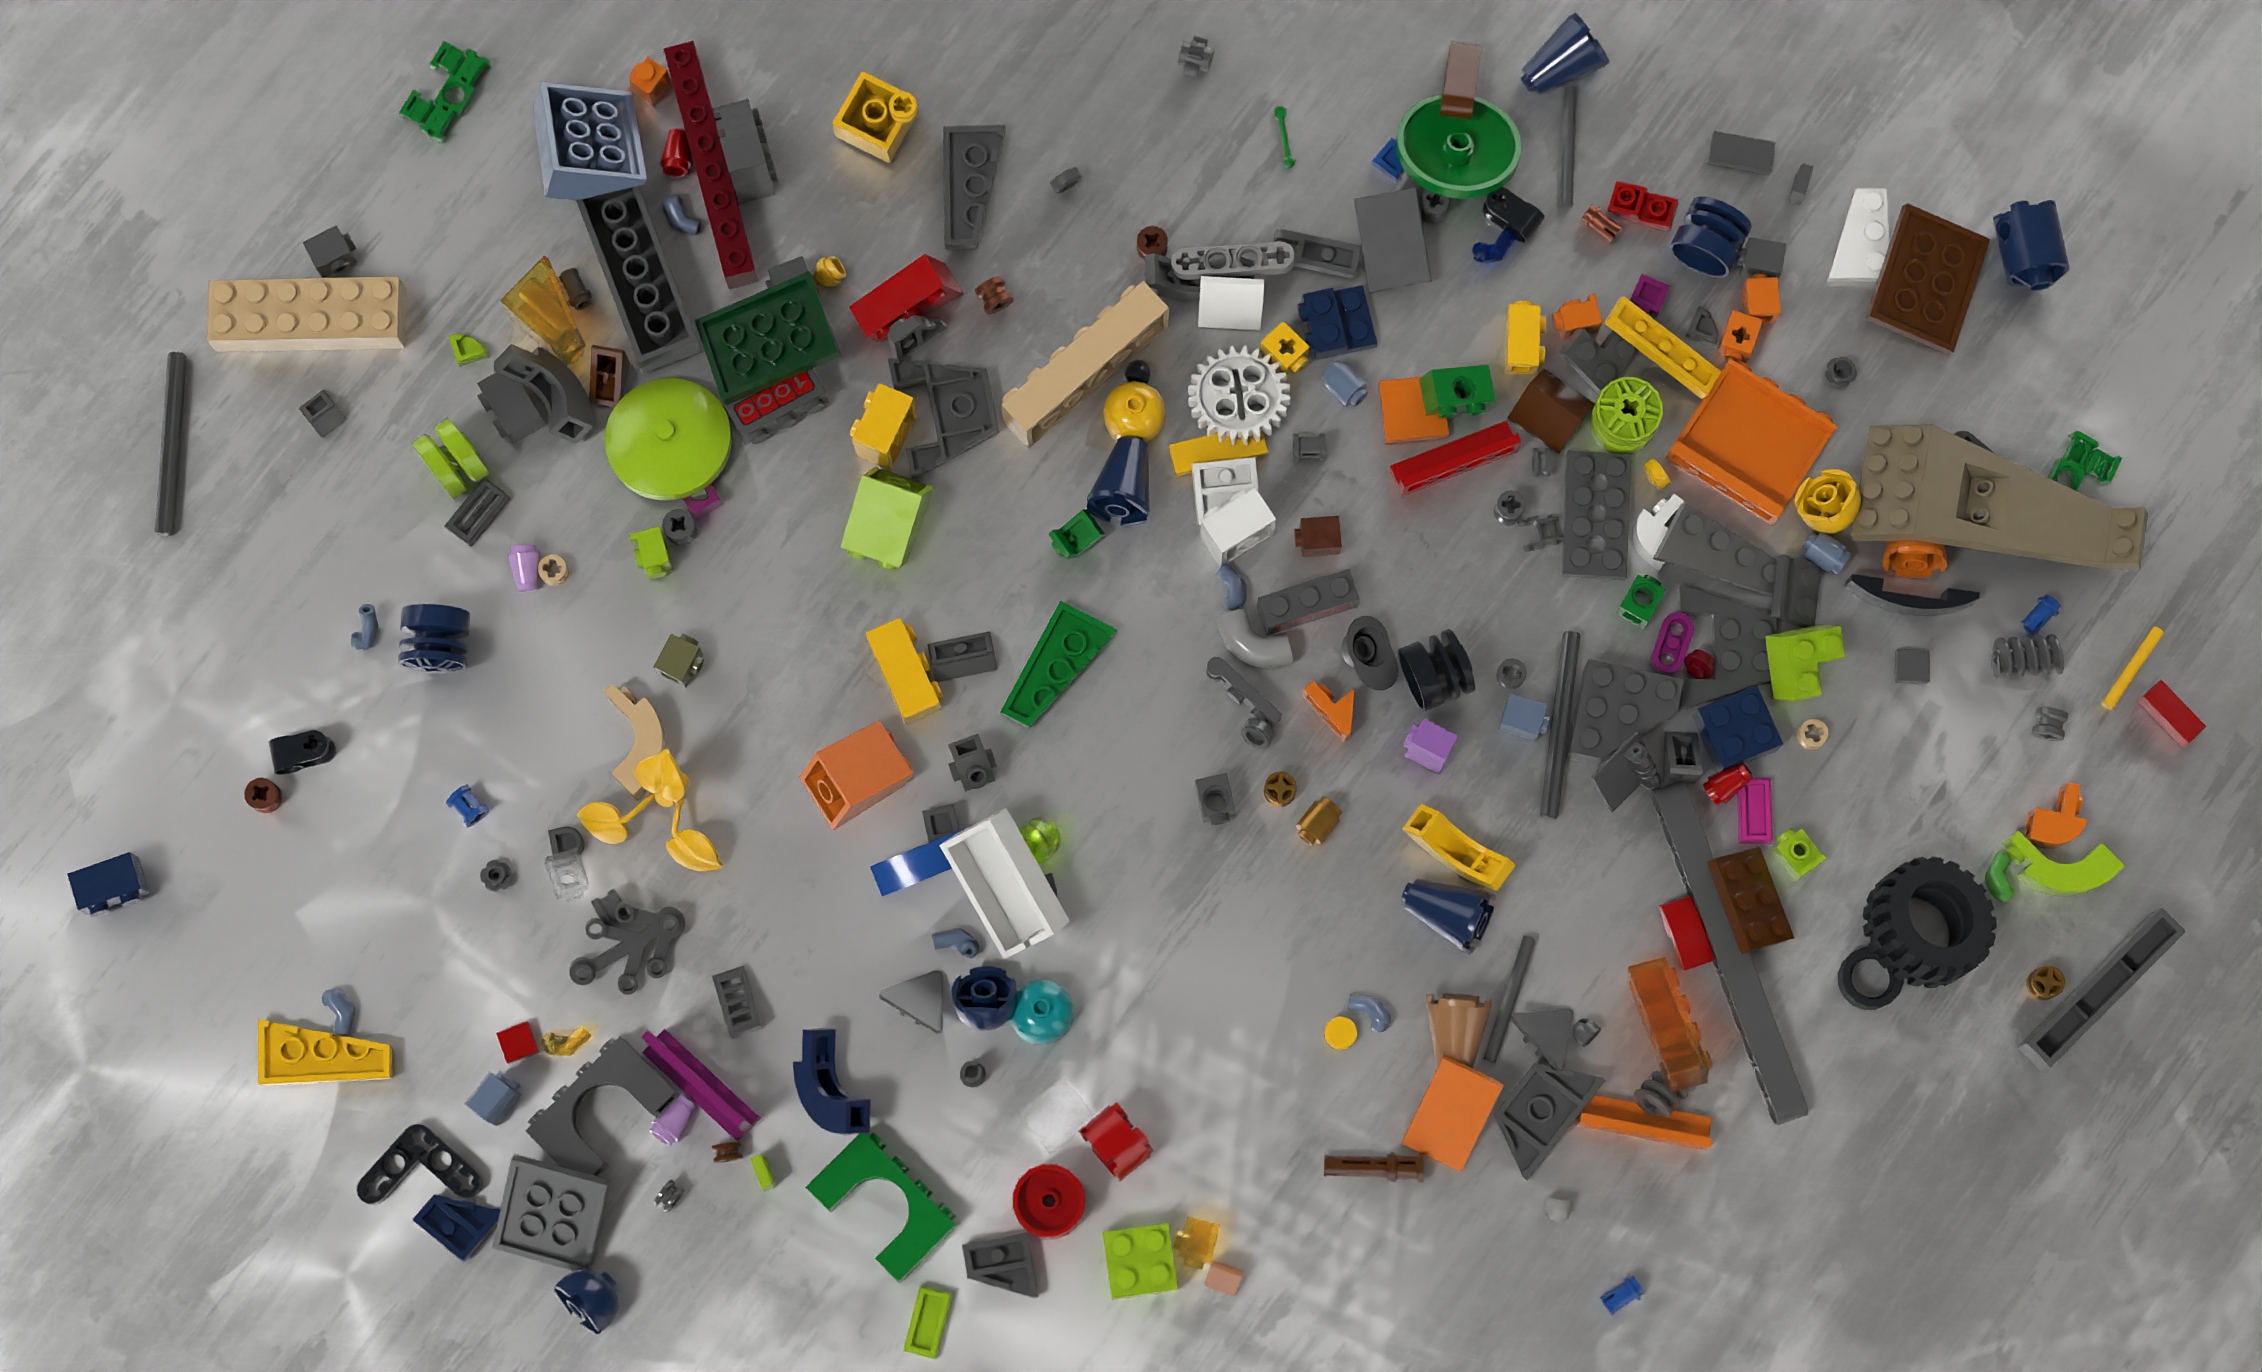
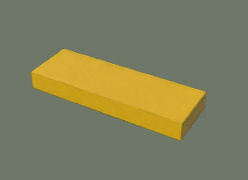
[1168,431,1268,477]

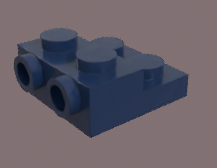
[1297,285,1377,360]

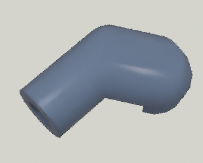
[662,194,702,235]
[1216,563,1247,611]
[351,604,378,651]
[1348,994,1391,1032]

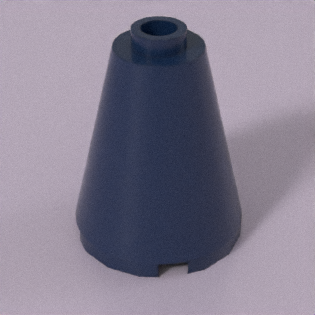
[1520,13,1609,95]
[1086,436,1150,526]
[1401,879,1496,955]

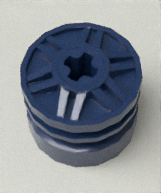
[1669,196,1752,278]
[398,604,470,673]

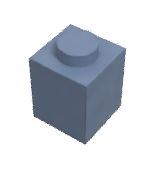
[1498,693,1550,741]

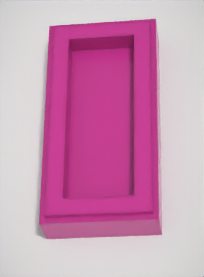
[1737,778,1773,844]

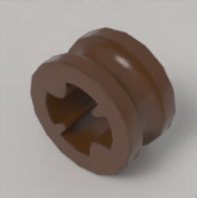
[711,1142,743,1163]

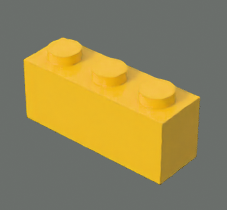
[865,617,944,725]

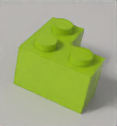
[1765,625,1845,701]

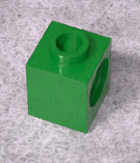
[1616,574,1666,629]

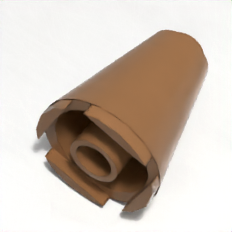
[1426,993,1492,1069]

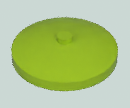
[604,378,732,501]

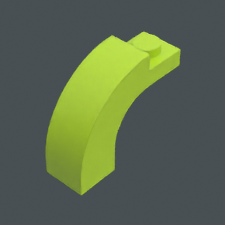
[2002,830,2125,897]

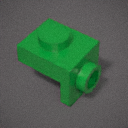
[1048,509,1106,559]

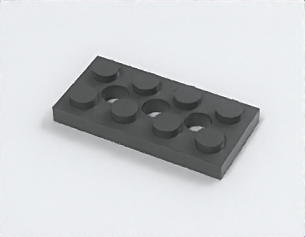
[1561,450,1631,580]

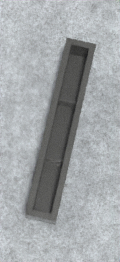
[2017,908,2186,1071]

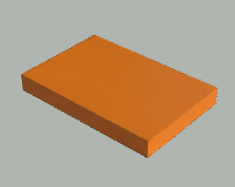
[1402,1055,1504,1172]

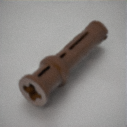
[1324,1152,1424,1183]

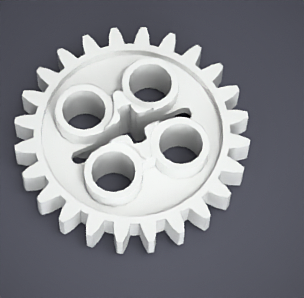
[1188,346,1290,446]

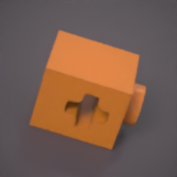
[1741,274,1781,324]
[1716,310,1763,363]

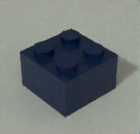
[1692,685,1783,773]

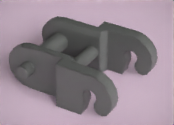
[1517,515,1563,552]

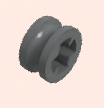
[1532,448,1551,477]
[1496,659,1527,690]
[653,1179,685,1213]

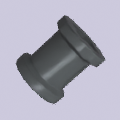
[1293,433,1326,462]
[1494,491,1526,526]

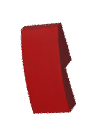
[1608,181,1679,232]
[1659,895,1714,971]

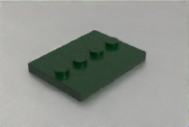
[694,271,842,405]

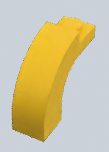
[1402,804,1516,891]

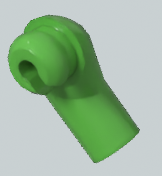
[1985,852,2014,902]

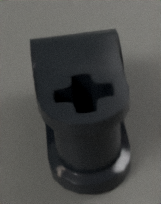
[1482,187,1544,244]
[269,730,336,775]

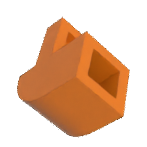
[2024,782,2088,849]

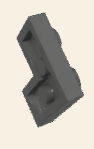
[1559,328,1639,394]

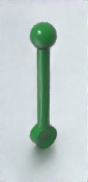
[1274,106,1295,168]

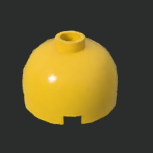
[1103,381,1166,442]
[1794,469,1862,534]

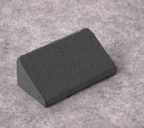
[927,631,997,682]

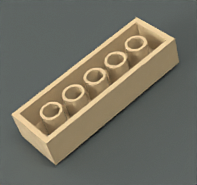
[207,276,406,352]
[1001,281,1169,449]

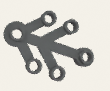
[569,902,685,995]

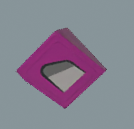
[683,484,723,520]

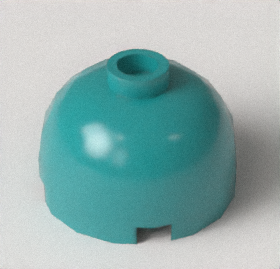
[1010,979,1074,1045]

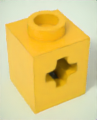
[1259,321,1310,375]

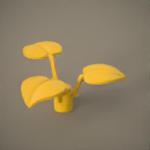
[577,749,723,872]

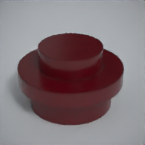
[1684,649,1715,679]

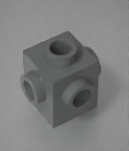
[948,734,997,792]

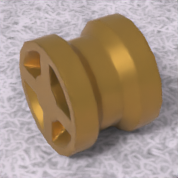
[1263,771,1297,807]
[2026,965,2065,1001]

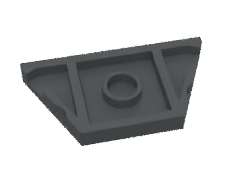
[1493,1063,1606,1180]

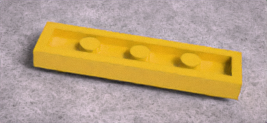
[1604,296,1721,399]

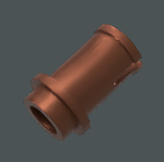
[1581,204,1622,242]

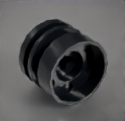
[1398,629,1475,712]

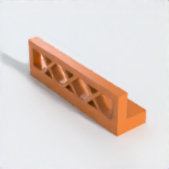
[1575,1095,1713,1151]

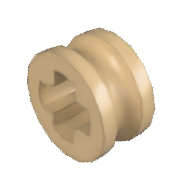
[538,554,569,586]
[1797,719,1829,750]

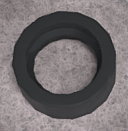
[1838,947,1904,1010]

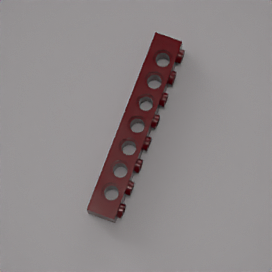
[663,41,759,290]

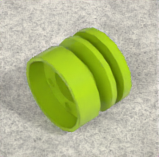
[1590,377,1663,454]

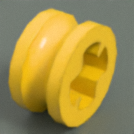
[889,91,918,124]

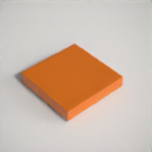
[1378,377,1449,444]

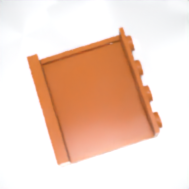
[1665,358,1838,526]

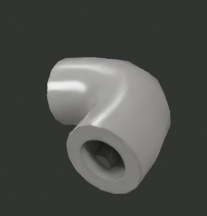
[1216,609,1294,668]

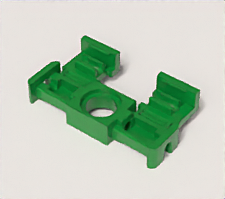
[399,41,491,144]
[2047,431,2122,491]

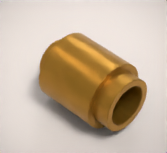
[1296,797,1343,846]

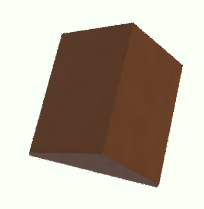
[1507,368,1595,454]

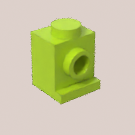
[629,526,673,579]
[1772,828,1827,882]

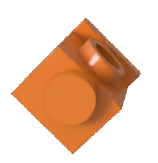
[628,56,672,108]
[1551,293,1603,340]

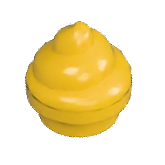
[814,255,846,287]

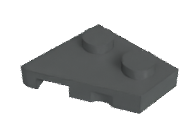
[962,1233,1039,1298]

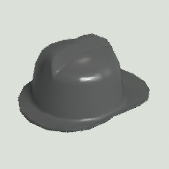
[1341,616,1398,691]

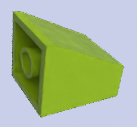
[840,467,934,570]

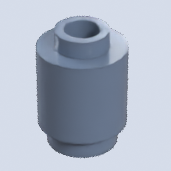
[1321,360,1368,407]
[1802,532,1852,575]

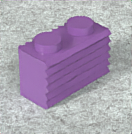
[1403,718,1458,774]

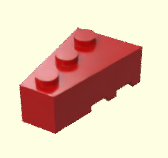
[849,254,964,342]

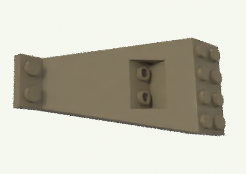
[1851,424,2148,570]

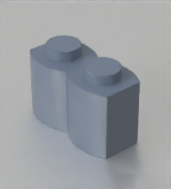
[464,1071,522,1126]

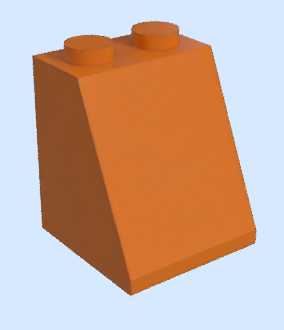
[799,721,914,830]

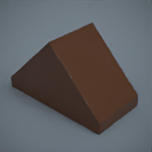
[589,345,630,407]

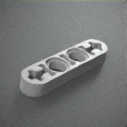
[1171,242,1295,280]

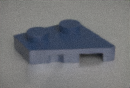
[412,1194,500,1264]

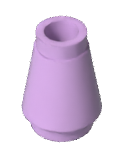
[507,544,539,592]
[649,1095,696,1146]

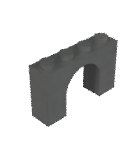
[525,1036,679,1177]

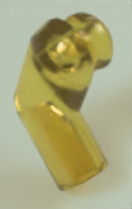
[541,1024,592,1056]

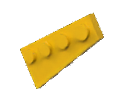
[258,1019,392,1086]

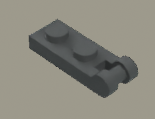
[1269,229,1362,279]
[1206,657,1282,728]

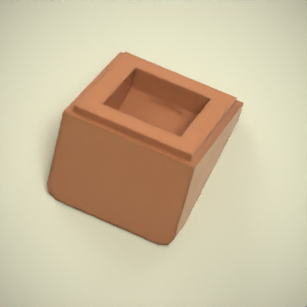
[1205,1261,1244,1296]

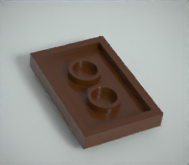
[1707,847,1794,955]

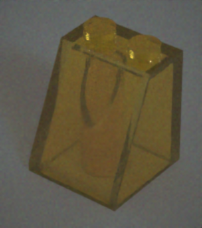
[500,255,586,366]

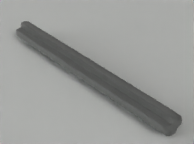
[155,352,187,536]
[1540,631,1580,819]

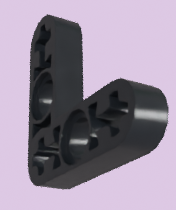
[357,1124,483,1205]

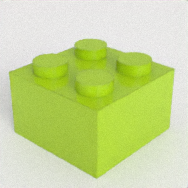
[1102,1223,1178,1300]

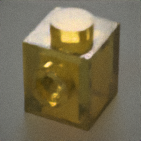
[1173,1217,1220,1270]

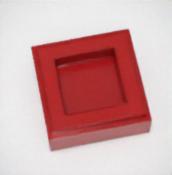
[496,1021,540,1065]

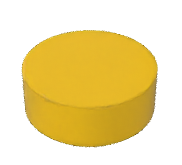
[1643,458,1671,490]
[1324,1016,1357,1050]

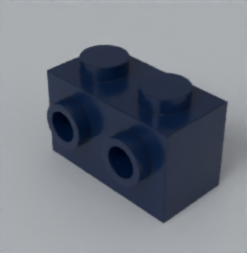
[67,852,150,917]

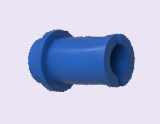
[2020,594,2061,636]
[1600,1276,1645,1315]

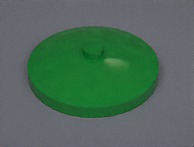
[1396,94,1522,199]

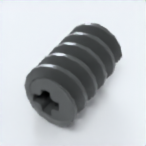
[1991,634,2064,678]
[1633,1046,1704,1117]

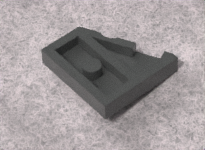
[887,315,947,360]

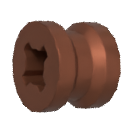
[1137,226,1168,261]
[975,276,1014,314]
[244,777,282,814]

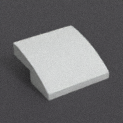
[1198,276,1264,331]

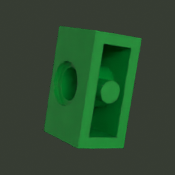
[1419,365,1496,419]

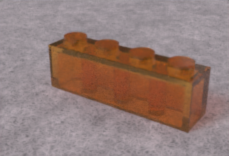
[1627,957,1712,1093]

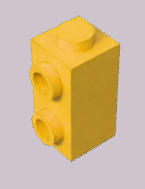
[1504,300,1546,375]

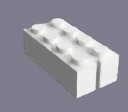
[939,808,1070,959]

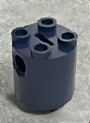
[1993,200,2069,291]

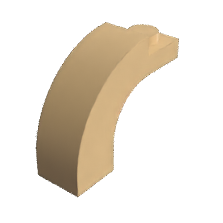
[603,683,666,801]

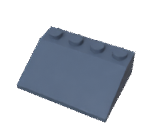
[533,82,647,200]

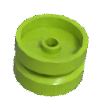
[411,417,490,500]

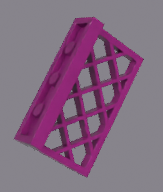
[641,1029,760,1142]

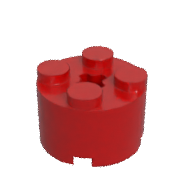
[1078,1102,1154,1182]

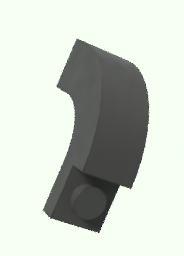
[1145,253,1255,301]
[494,344,594,444]

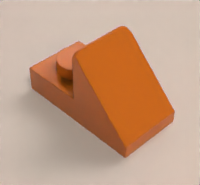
[1302,680,1354,742]

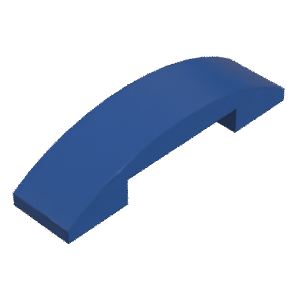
[870,825,972,896]

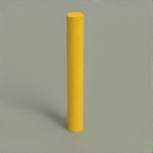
[2101,626,2164,710]

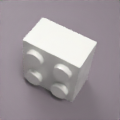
[1200,488,1276,568]

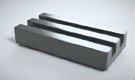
[444,478,510,547]

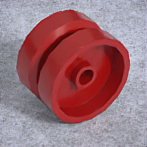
[1012,1164,1085,1239]

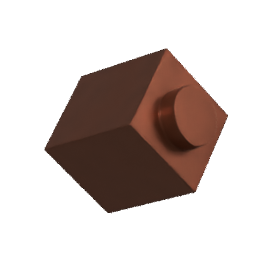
[1294,516,1342,557]

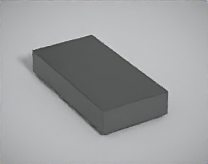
[1708,131,1776,175]

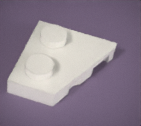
[1191,457,1259,525]

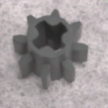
[1178,36,1214,77]

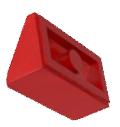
[2137,680,2206,748]

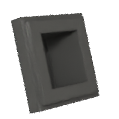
[298,390,346,437]

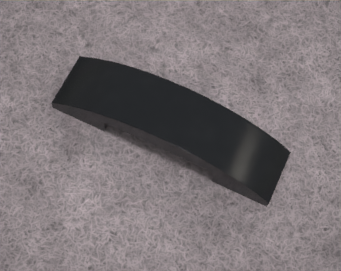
[1845,574,1980,616]

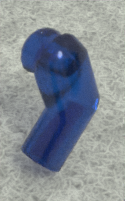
[1472,230,1516,264]

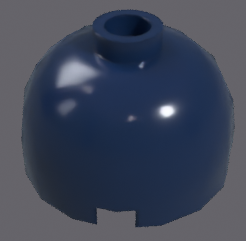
[951,966,1017,1031]
[554,1268,619,1336]

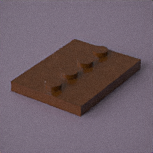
[1865,203,1991,355]

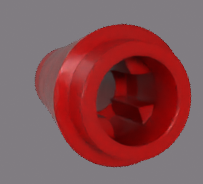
[660,128,691,178]
[1703,762,1754,806]

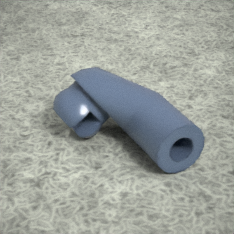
[932,928,979,959]
[322,988,354,1036]

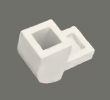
[1632,494,1684,572]

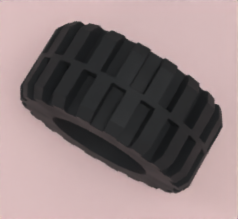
[1863,856,1997,988]

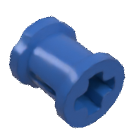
[446,784,489,828]

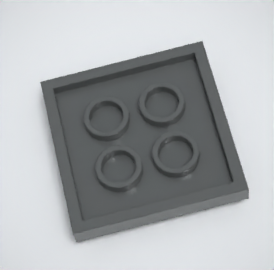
[492,1154,610,1271]

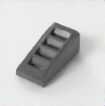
[712,966,763,1038]

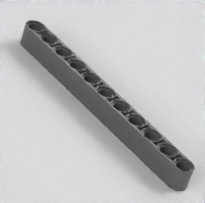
[1651,780,1808,1126]

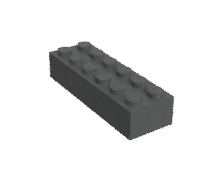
[576,186,702,374]

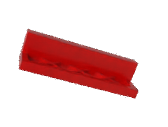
[1389,420,1522,497]

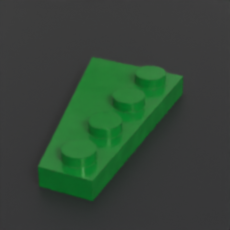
[1000,601,1117,729]

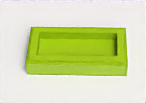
[903,1286,953,1360]

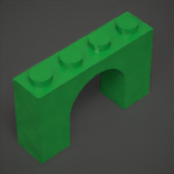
[805,1132,957,1283]

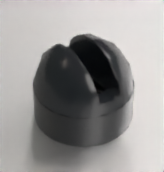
[1124,360,1151,384]

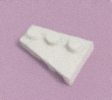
[1826,188,1890,282]

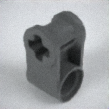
[1391,172,1449,224]

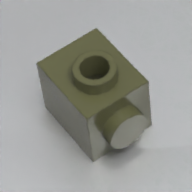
[653,634,704,688]

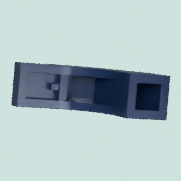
[793,1028,871,1135]

